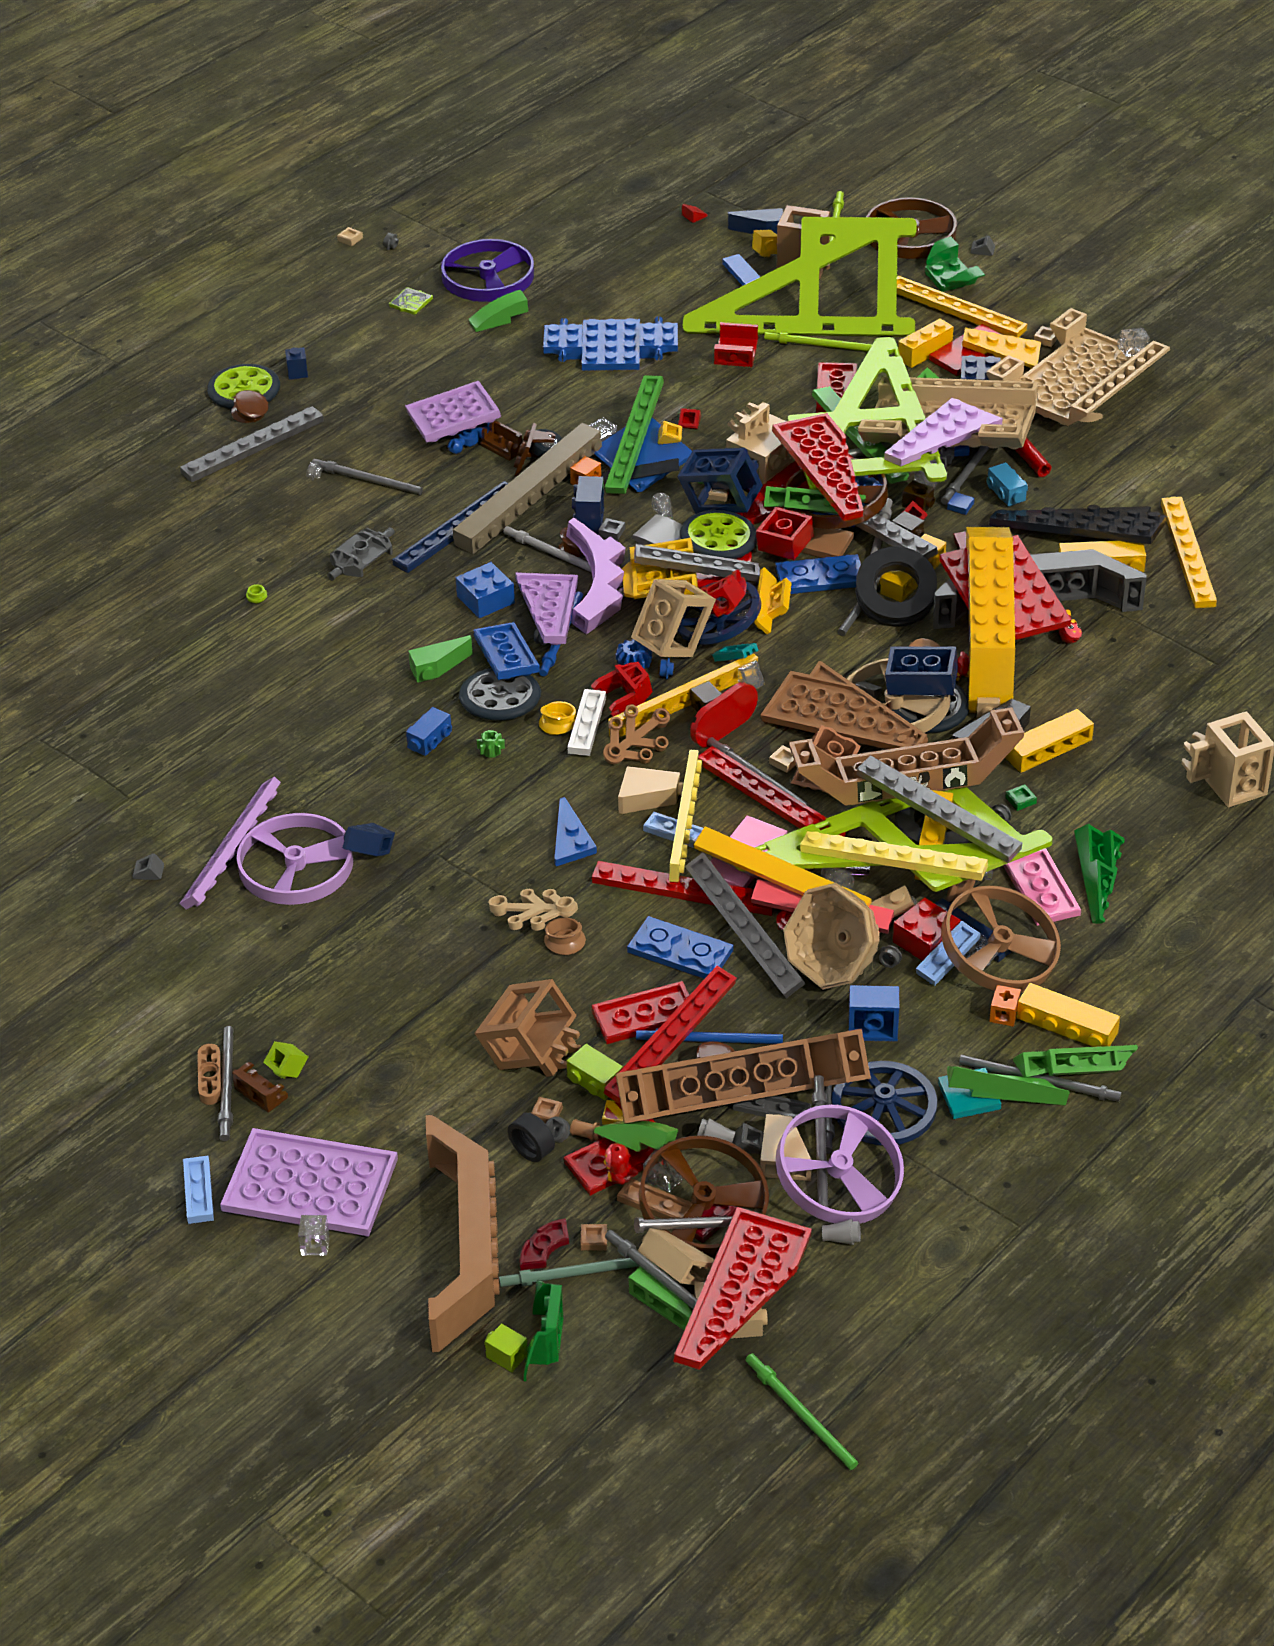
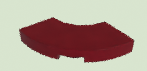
[520,1218,569,1271]

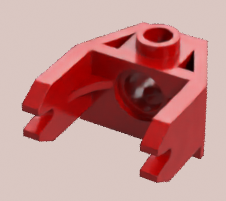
[700,570,747,617]
[591,662,653,717]

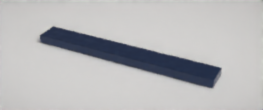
[392,481,508,573]

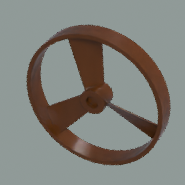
[866,198,957,259]
[785,458,888,529]
[639,1136,769,1257]

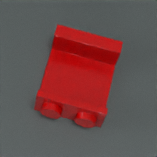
[714,322,758,367]

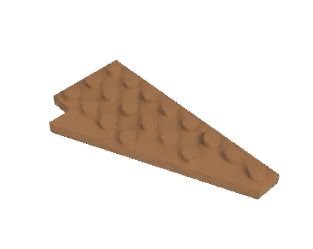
[761,661,928,749]

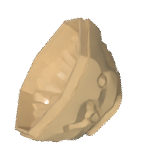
[783,883,879,989]

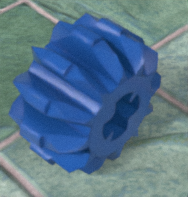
[616,639,652,668]

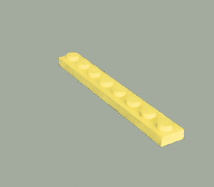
[669,750,702,882]
[800,831,988,881]

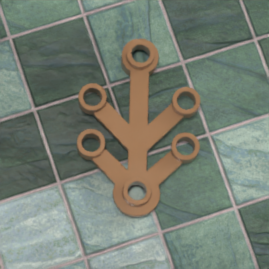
[603,704,670,764]

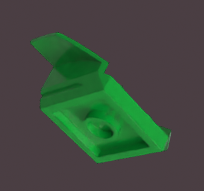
[925,237,985,292]
[524,1279,564,1381]

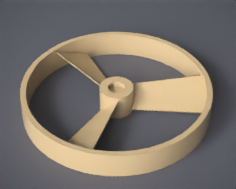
[847,658,950,733]

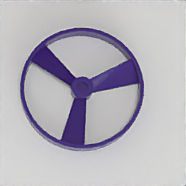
[441,239,534,302]

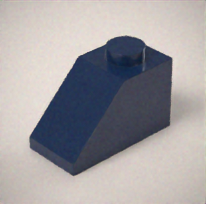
[285,347,308,380]

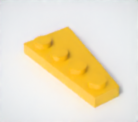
[962,328,1041,370]

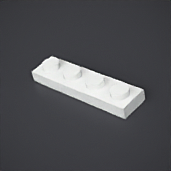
[568,689,606,756]

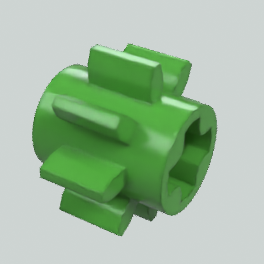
[477,730,505,758]

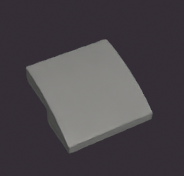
[632,514,682,545]

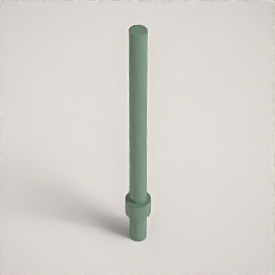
[499,1255,648,1287]

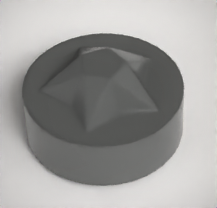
[546,1116,570,1143]

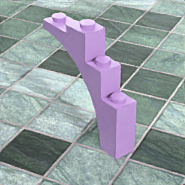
[566,518,625,635]

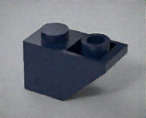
[342,823,395,856]

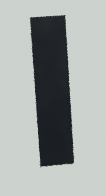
[602,458,679,484]

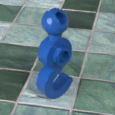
[447,423,490,454]

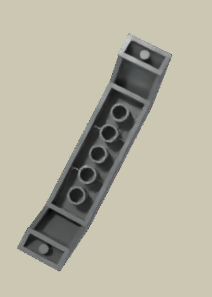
[933,549,1147,629]

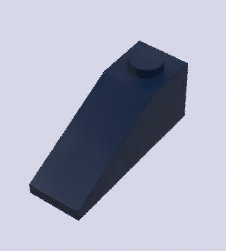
[728,208,783,234]

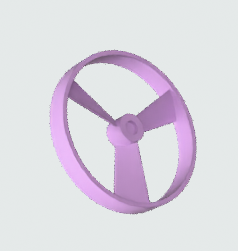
[237,813,353,905]
[776,1105,904,1223]

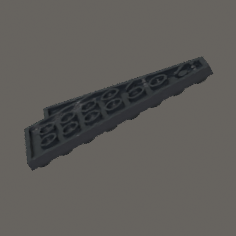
[989,505,1167,545]

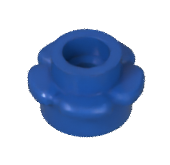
[659,658,674,679]

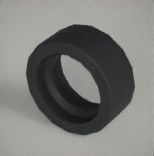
[507,1113,555,1162]

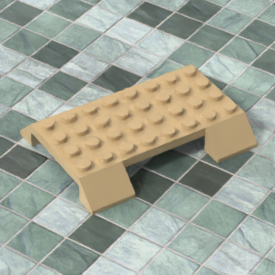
[986,308,1170,426]
[858,376,1038,449]

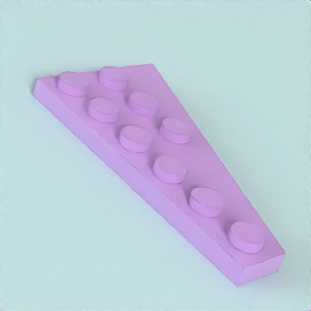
[884,398,1003,466]
[516,573,578,645]

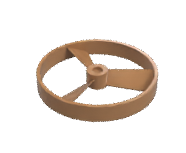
[941,886,1061,992]

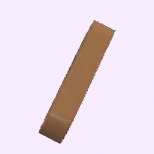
[198,1044,222,1105]

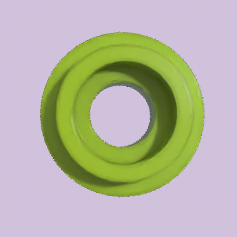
[246,584,267,603]

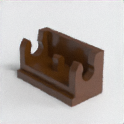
[481,420,523,461]
[232,1062,288,1113]

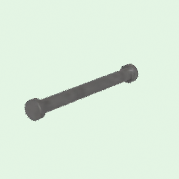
[634,1216,733,1233]

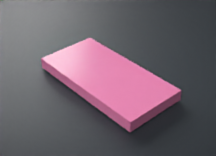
[711,816,787,888]
[1003,848,1081,926]

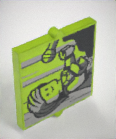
[389,287,433,315]

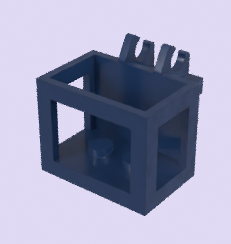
[677,448,763,514]

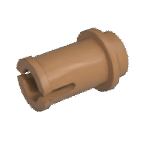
[570,1119,603,1142]

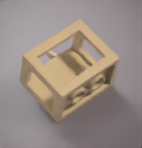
[726,402,795,485]
[631,579,716,657]
[1181,711,1274,807]

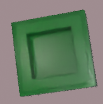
[1005,784,1037,811]

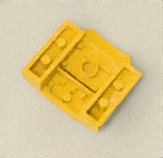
[622,538,698,599]

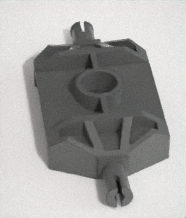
[327,527,395,581]

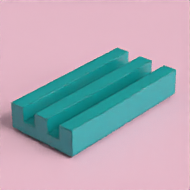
[713,643,758,661]

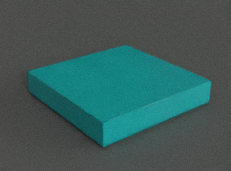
[938,1068,1001,1119]

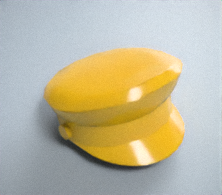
[539,701,577,735]

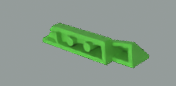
[764,486,866,514]
[1013,1045,1138,1078]
[947,1066,1070,1105]

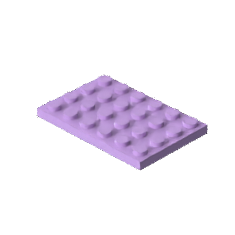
[220,1128,398,1236]

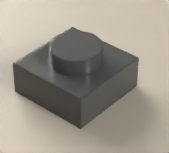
[599,518,626,541]

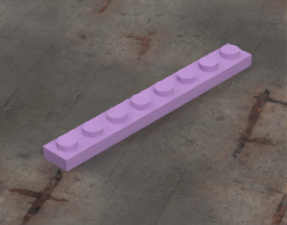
[179,777,281,910]

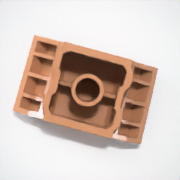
[791,725,861,793]

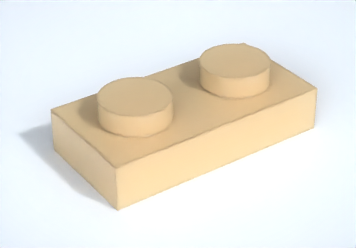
[871,886,915,918]

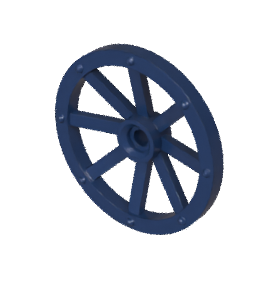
[677,582,762,644]
[832,1061,937,1145]

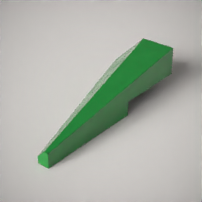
[1074,824,1125,924]

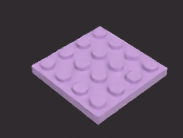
[405,381,501,443]

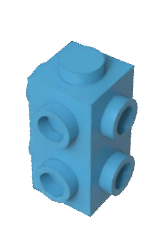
[986,463,1028,506]

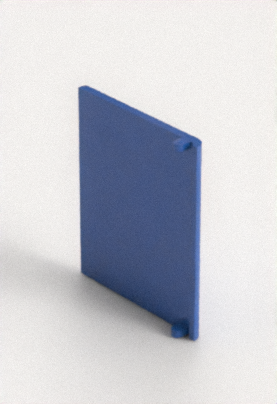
[594,418,692,492]

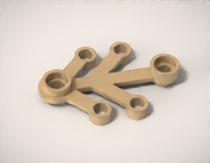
[489,889,578,931]

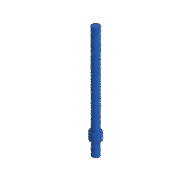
[539,591,583,676]
[636,1028,783,1044]

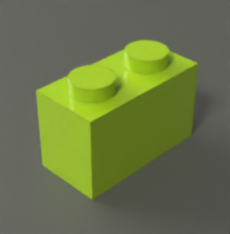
[566,1044,623,1100]

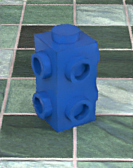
[406,707,452,756]

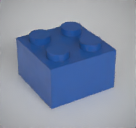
[456,562,515,618]
[849,985,899,1041]

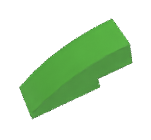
[469,290,528,332]
[594,1121,678,1151]

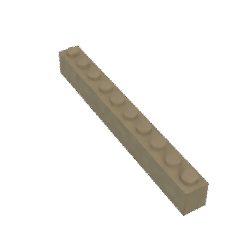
[453,423,602,554]

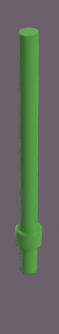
[745,1353,858,1470]

